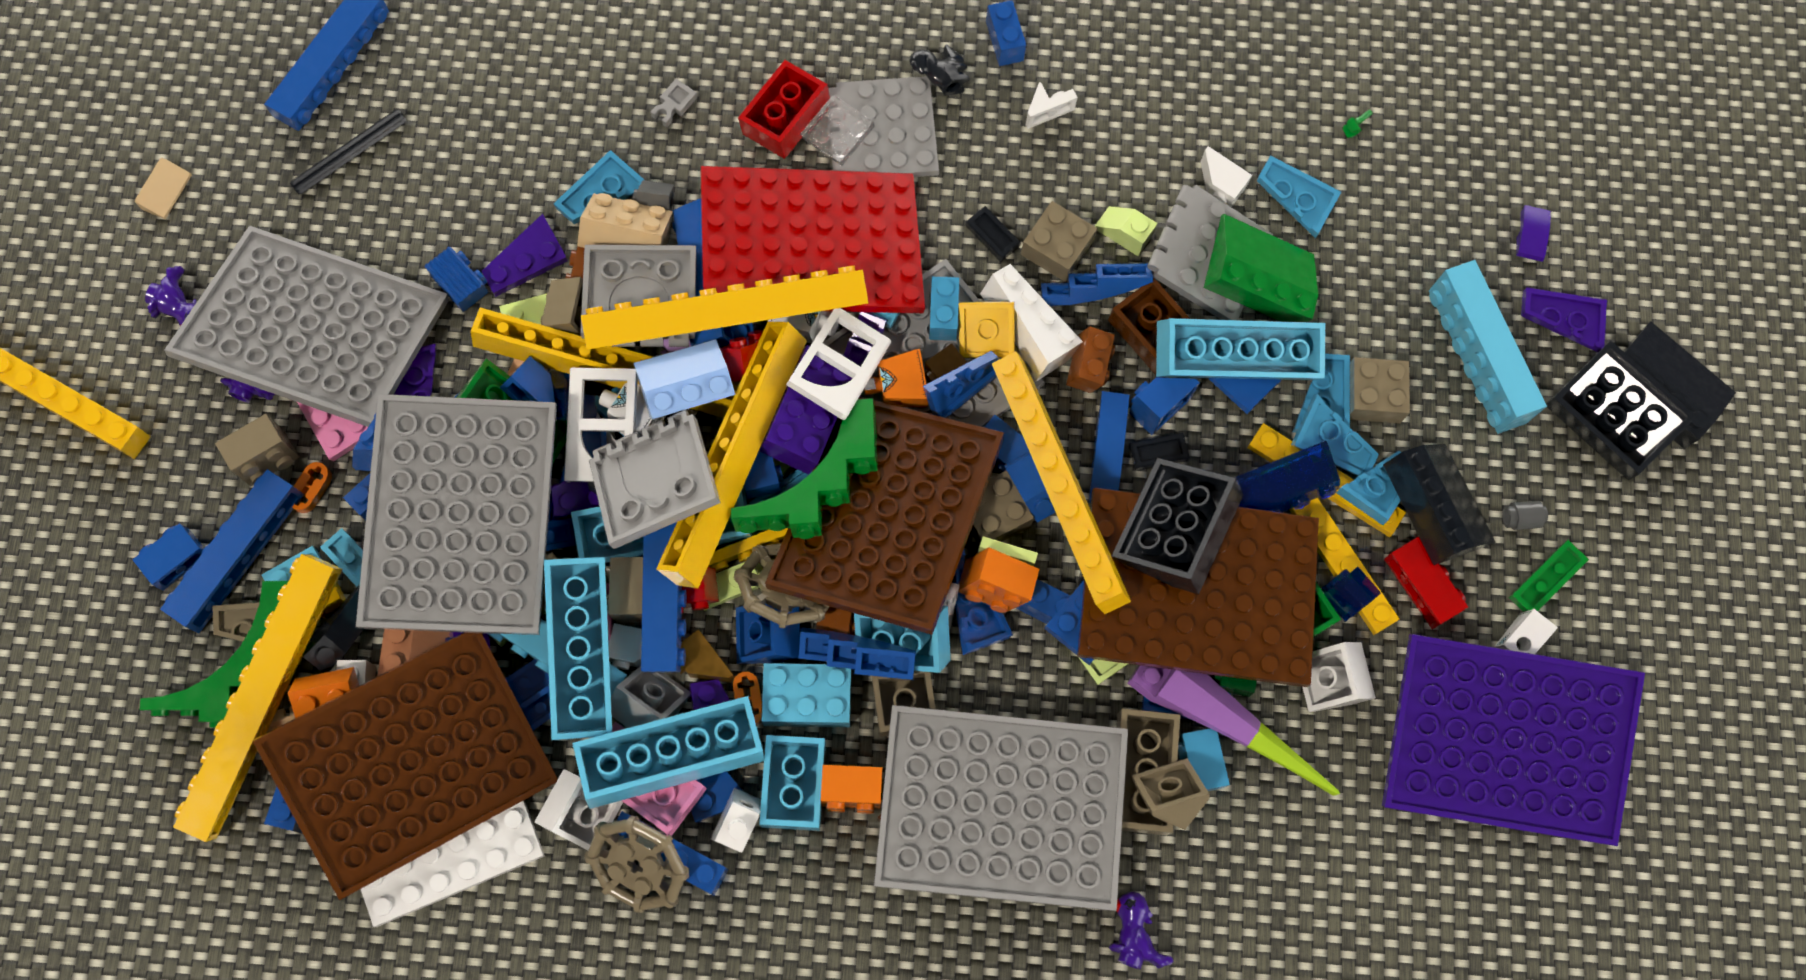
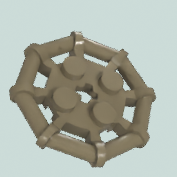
[734,543,830,628]
[584,816,689,913]

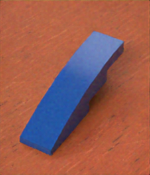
[1041,264,1153,306]
[1088,391,1129,503]
[799,627,916,680]

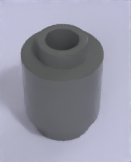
[1502,500,1548,530]

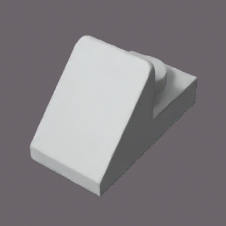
[1026,82,1077,129]

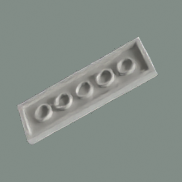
[361,801,545,927]

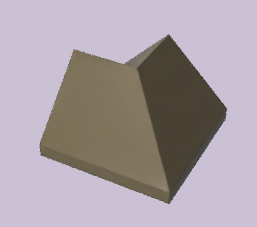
[1132,758,1210,830]

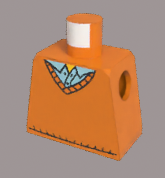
[864,349,928,408]

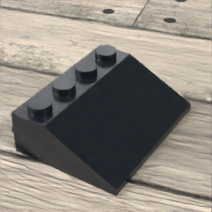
[1623,321,1736,449]
[1546,341,1697,481]
[1383,444,1496,566]
[1112,458,1243,594]

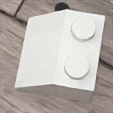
[1303,642,1376,712]
[535,769,623,850]

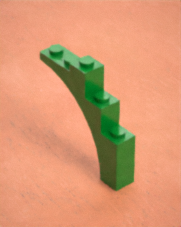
[731,398,878,539]
[140,581,288,728]

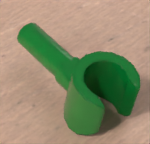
[1342,109,1373,138]

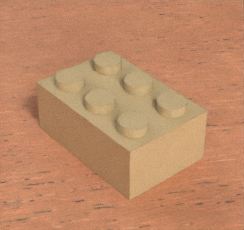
[577,193,673,248]

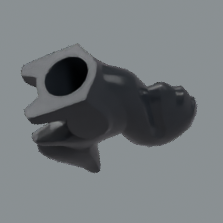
[909,44,970,96]

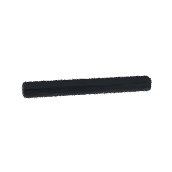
[290,109,406,194]

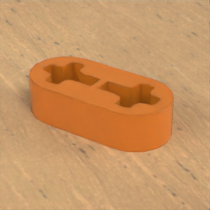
[292,462,332,513]
[733,672,762,726]

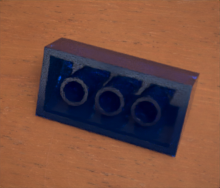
[1234,441,1340,513]

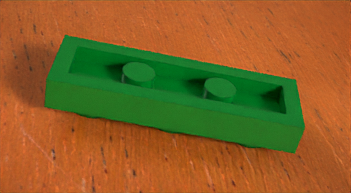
[1508,540,1589,612]

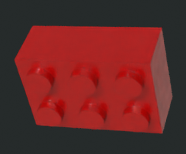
[738,60,831,159]

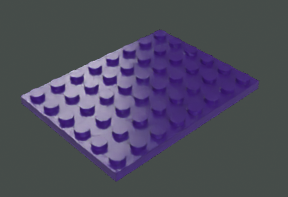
[1382,634,1645,846]

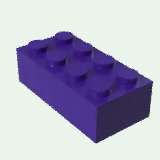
[759,345,853,475]

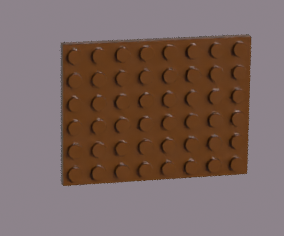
[765,397,1004,635]
[1077,488,1319,687]
[252,632,558,900]

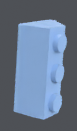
[633,339,735,419]

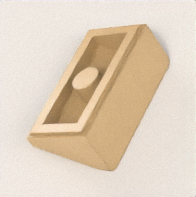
[135,157,192,219]

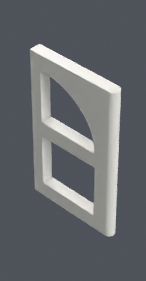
[786,308,891,420]
[564,367,638,482]

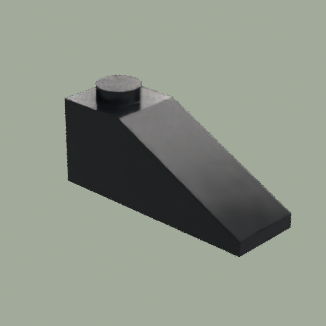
[302,585,364,673]

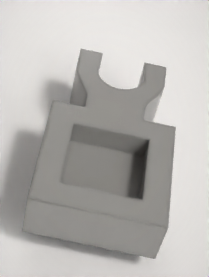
[651,78,698,127]

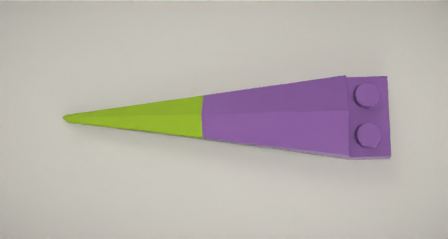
[1127,665,1340,796]

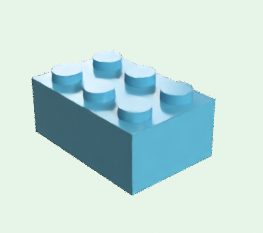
[854,605,951,673]
[762,663,851,727]
[759,735,826,831]

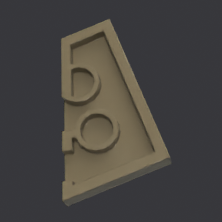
[213,602,303,657]

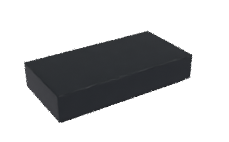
[965,206,1021,262]
[1129,432,1190,471]

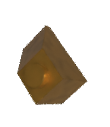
[679,629,734,683]

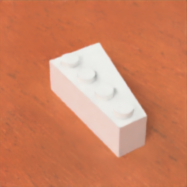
[980,264,1083,382]

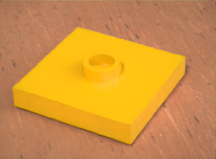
[958,301,1015,358]

